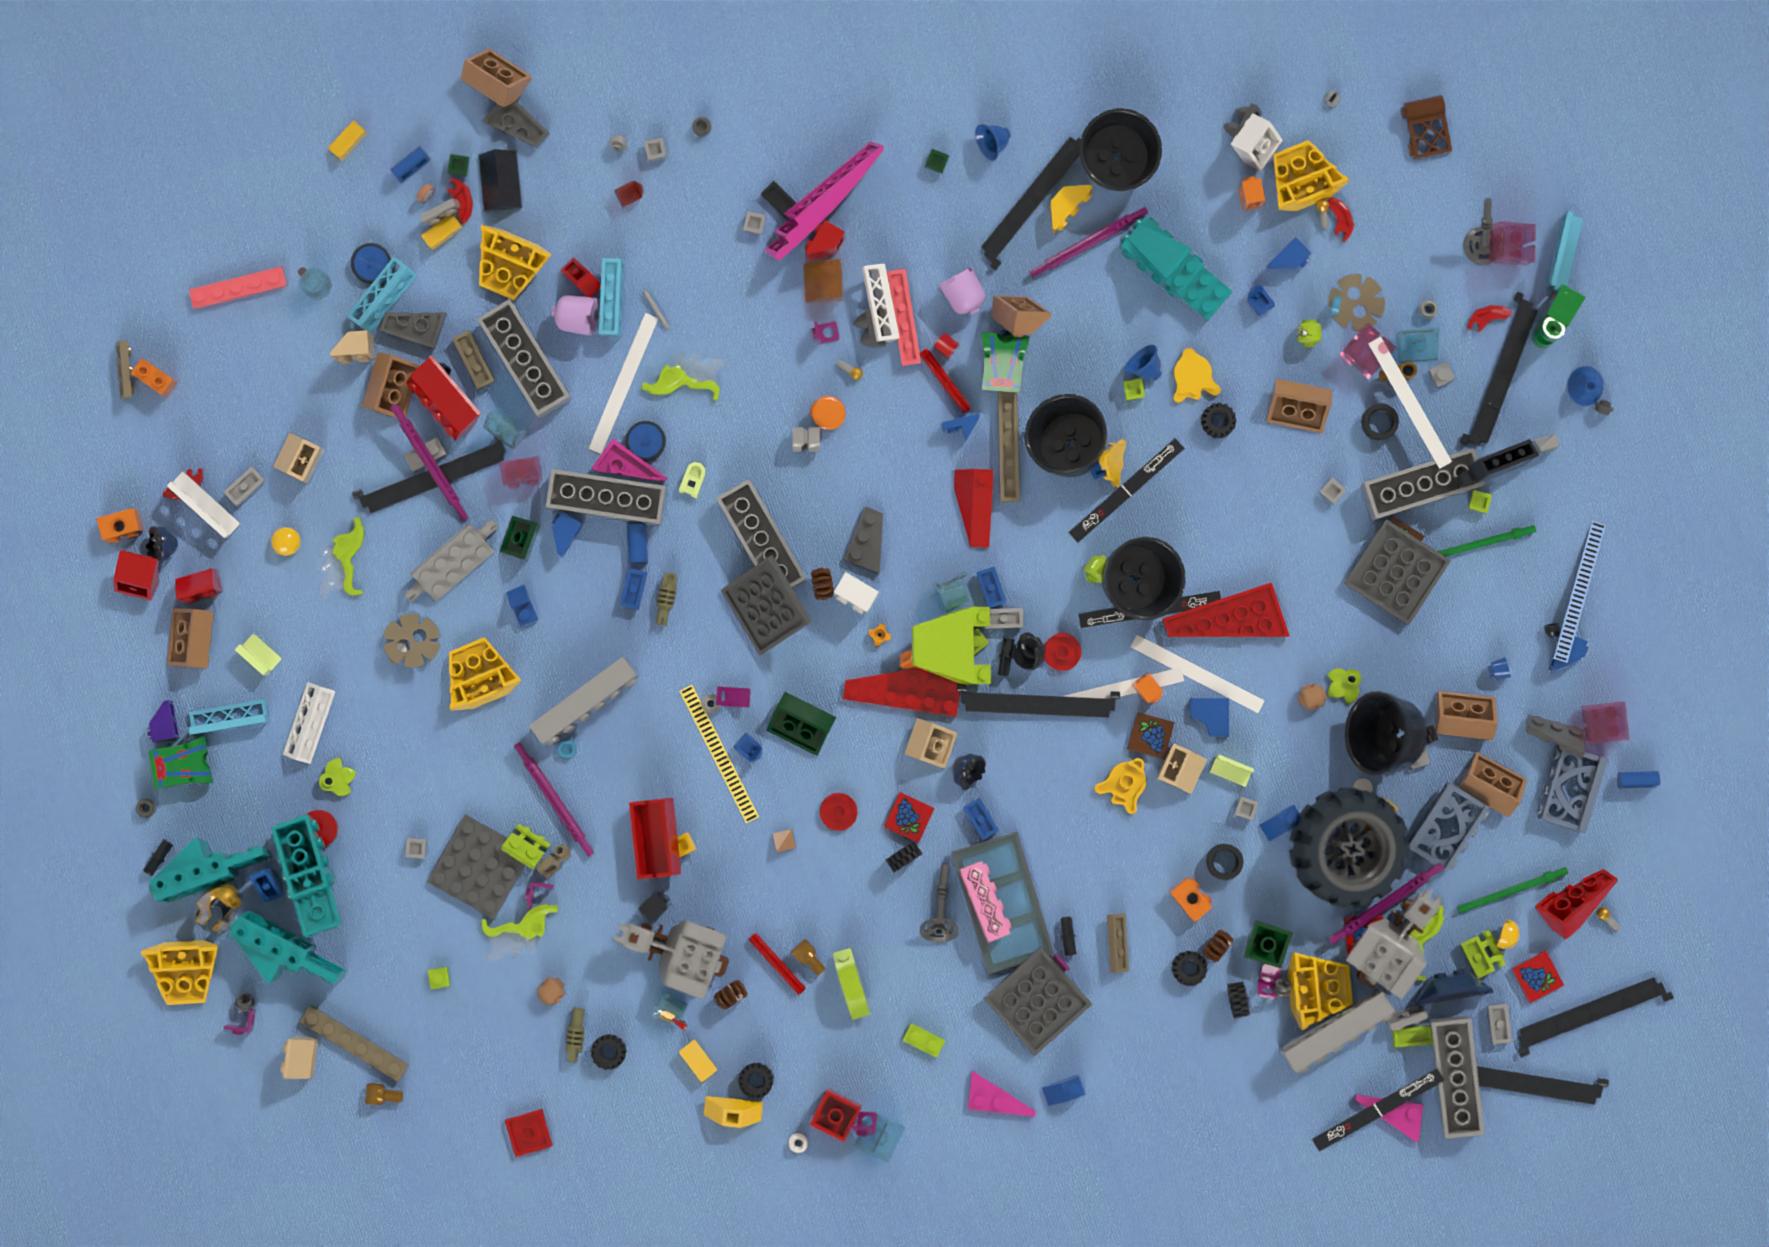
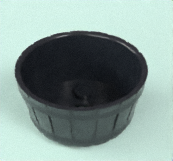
[1079,108,1162,191]
[1024,394,1107,477]
[1102,537,1186,620]
[1345,691,1427,775]

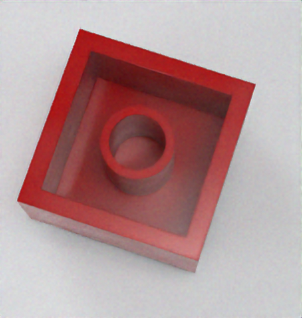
[810,1088,862,1142]

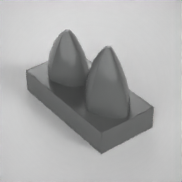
[1223,103,1262,138]
[853,308,886,348]

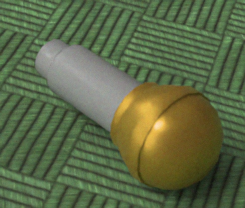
[1316,200,1329,229]
[836,360,863,380]
[1596,907,1621,932]

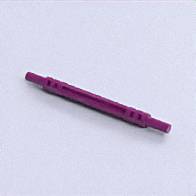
[1029,207,1148,278]
[390,403,469,521]
[514,742,595,857]
[1328,863,1444,945]

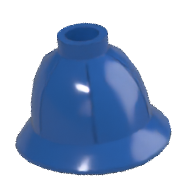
[975,124,1011,161]
[1124,345,1162,380]
[1568,366,1604,406]

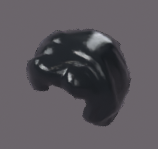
[1011,632,1046,671]

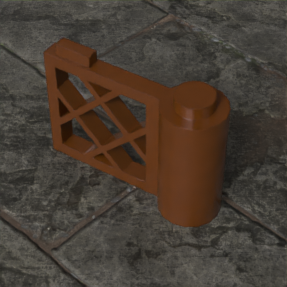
[1400,95,1452,159]

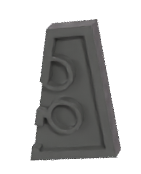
[844,506,883,574]

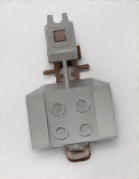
[1346,889,1442,999]
[614,920,729,1000]

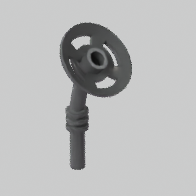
[1463,198,1502,265]
[920,863,958,942]

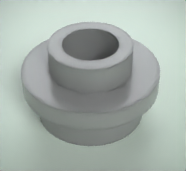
[609,135,628,152]
[1418,300,1438,319]
[701,694,720,713]

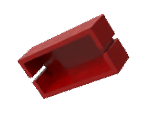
[629,798,681,879]

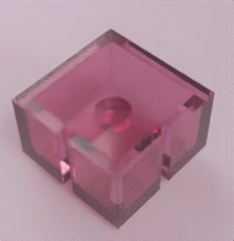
[1490,221,1536,266]
[1340,322,1397,379]
[1581,701,1630,744]

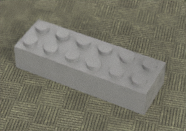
[477,299,572,419]
[1361,448,1486,521]
[546,469,667,526]
[716,479,807,589]
[529,657,639,745]
[1279,989,1395,1074]
[1429,1015,1484,1139]

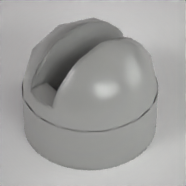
[1324,91,1340,107]

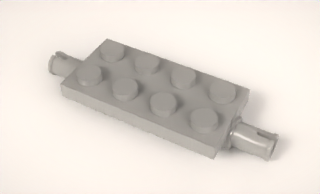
[404,519,499,602]

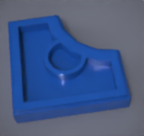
[1190,698,1229,737]

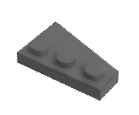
[482,101,550,148]
[379,312,447,349]
[1526,714,1584,759]

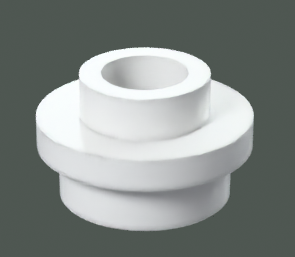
[789,1133,808,1153]

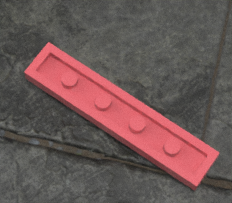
[189,267,287,309]
[886,269,921,366]

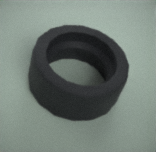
[1361,403,1399,441]
[1206,843,1244,880]

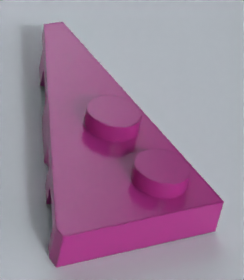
[591,439,667,482]
[968,1071,1036,1116]
[1355,1094,1423,1142]

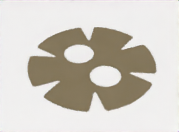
[1329,274,1385,330]
[383,614,440,668]

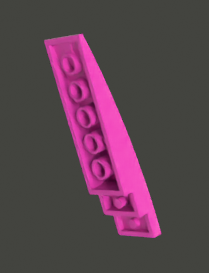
[764,141,885,261]

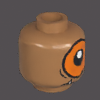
[1297,683,1327,711]
[536,977,565,1006]

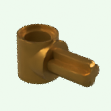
[1379,362,1417,382]
[790,939,826,975]
[365,1083,404,1105]

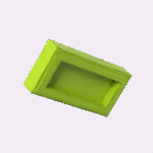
[1392,1025,1432,1048]

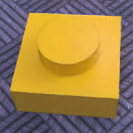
[678,832,697,858]

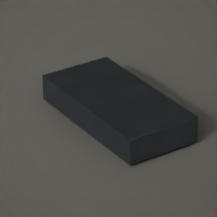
[760,181,796,220]

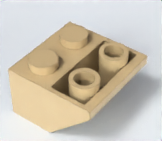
[330,330,375,364]
[273,433,324,484]
[1156,743,1207,794]
[281,1036,318,1079]

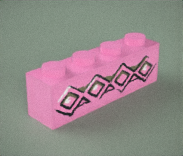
[959,861,1011,942]

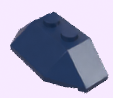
[1413,969,1494,1006]

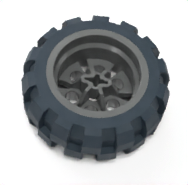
[1289,787,1410,908]

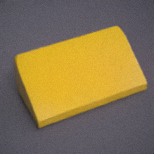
[328,120,367,161]
[421,215,463,251]
[679,1039,718,1082]

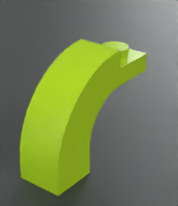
[832,948,871,1020]

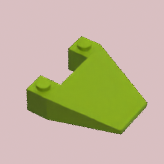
[912,607,991,685]

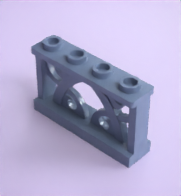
[1537,748,1608,833]
[1408,781,1489,872]

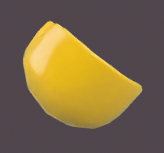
[271,527,301,556]
[1496,919,1520,949]

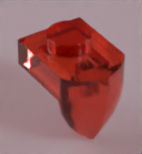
[614,181,644,208]

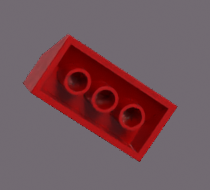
[406,355,481,441]

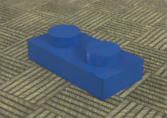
[976,567,1006,608]
[620,568,648,610]
[963,798,999,841]

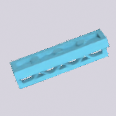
[1546,211,1583,291]
[347,257,417,333]
[599,258,625,338]
[188,699,269,735]

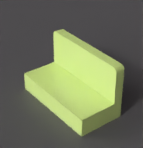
[235,634,282,676]
[1210,754,1254,787]

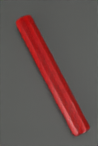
[920,348,971,413]
[749,933,806,995]

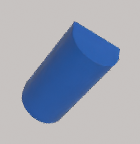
[390,146,430,183]
[626,524,648,564]
[1617,771,1661,789]

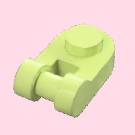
[679,462,706,499]

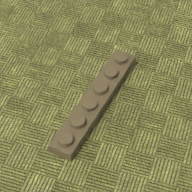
[998,391,1020,502]
[300,1005,409,1082]

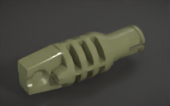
[655,572,677,626]
[565,1008,585,1062]

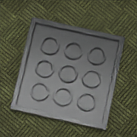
[1343,519,1451,625]
[721,555,812,655]
[427,814,525,919]
[983,946,1092,1055]

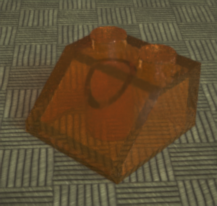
[803,259,843,303]

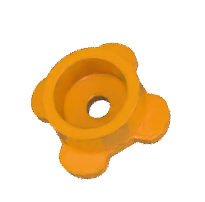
[868,624,891,646]

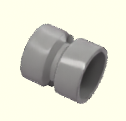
[793,427,820,452]

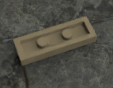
[452,330,495,390]
[115,340,134,400]
[1107,913,1129,973]

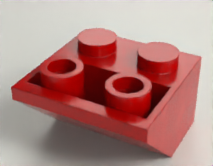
[804,220,846,261]
[113,550,159,600]
[175,568,222,604]

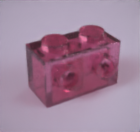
[499,456,543,489]

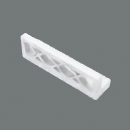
[862,263,900,343]
[167,472,241,538]
[282,682,336,764]

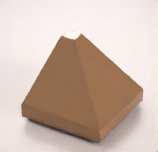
[773,829,796,852]

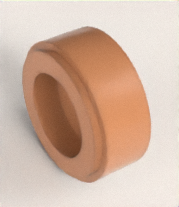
[417,184,435,203]

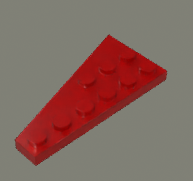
[1162,582,1290,637]
[843,668,960,717]

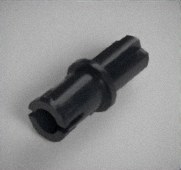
[998,638,1015,677]
[143,838,174,876]
[1061,916,1077,956]

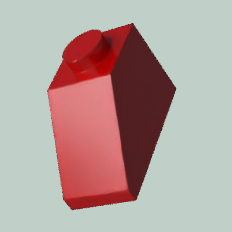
[560,257,601,298]

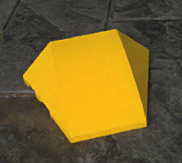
[1273,140,1349,211]
[479,225,552,300]
[449,637,522,711]
[141,940,218,1005]
[1287,952,1353,1030]

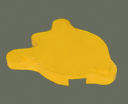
[1173,348,1221,403]
[1099,439,1126,488]
[1094,758,1146,814]

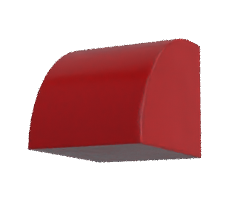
[934,333,960,360]

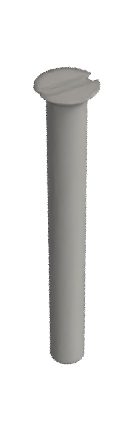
[641,289,670,330]

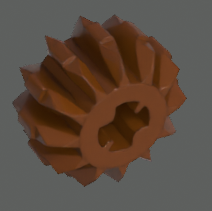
[811,567,834,600]
[1203,929,1234,962]
[714,980,748,1010]

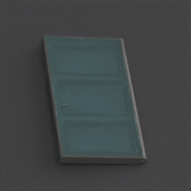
[951,832,1054,974]

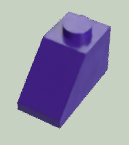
[147,700,179,743]

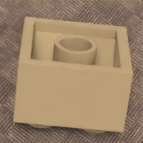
[905,718,958,769]

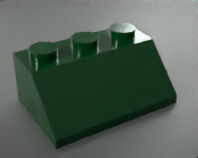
[766,692,836,756]

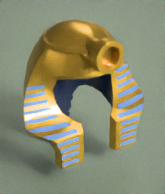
[195,883,242,934]

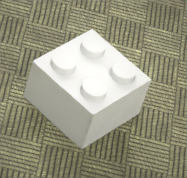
[1231,114,1283,171]
[834,572,879,615]

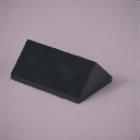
[478,149,522,212]

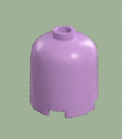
[939,266,986,315]
[552,295,599,336]

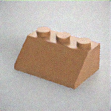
[461,48,532,107]
[991,295,1052,337]
[361,352,420,418]
[1266,379,1332,433]
[167,608,213,669]
[1435,691,1498,740]
[1459,751,1527,817]

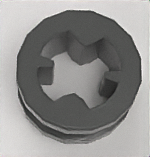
[1273,979,1292,997]

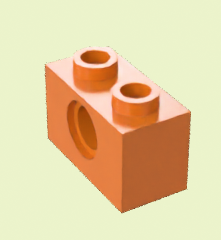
[1238,176,1265,211]
[131,358,178,398]
[96,508,144,544]
[1131,673,1164,704]
[1169,877,1213,922]

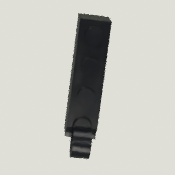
[1455,439,1539,489]

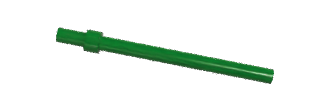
[1437,525,1536,557]
[1457,867,1568,913]

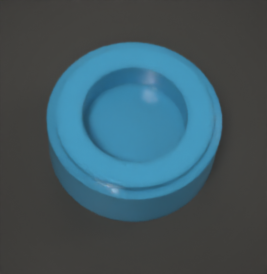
[1330,296,1342,316]
[557,740,577,759]

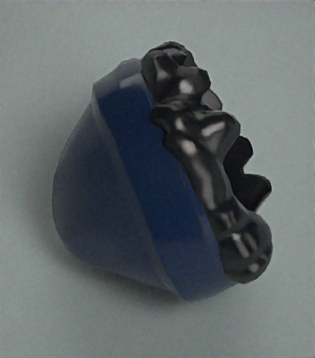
[145,526,178,563]
[952,753,986,790]

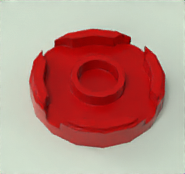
[1044,633,1082,671]
[820,793,858,831]
[306,810,338,847]

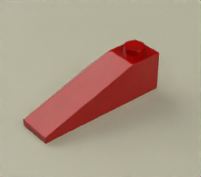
[954,469,994,548]
[1535,869,1618,939]

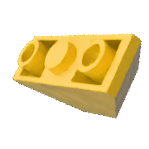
[1050,185,1093,234]
[704,1096,763,1128]

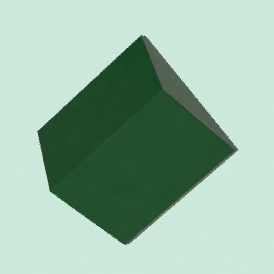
[500,516,541,561]
[1244,920,1293,969]

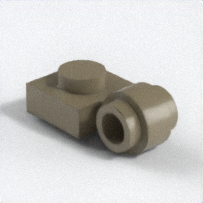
[536,844,571,879]

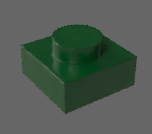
[925,149,950,174]
[447,154,470,177]

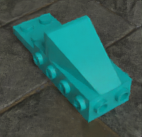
[1120,217,1233,322]
[271,814,342,938]
[148,838,273,904]
[229,910,348,984]

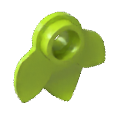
[1327,668,1362,704]
[319,758,356,796]

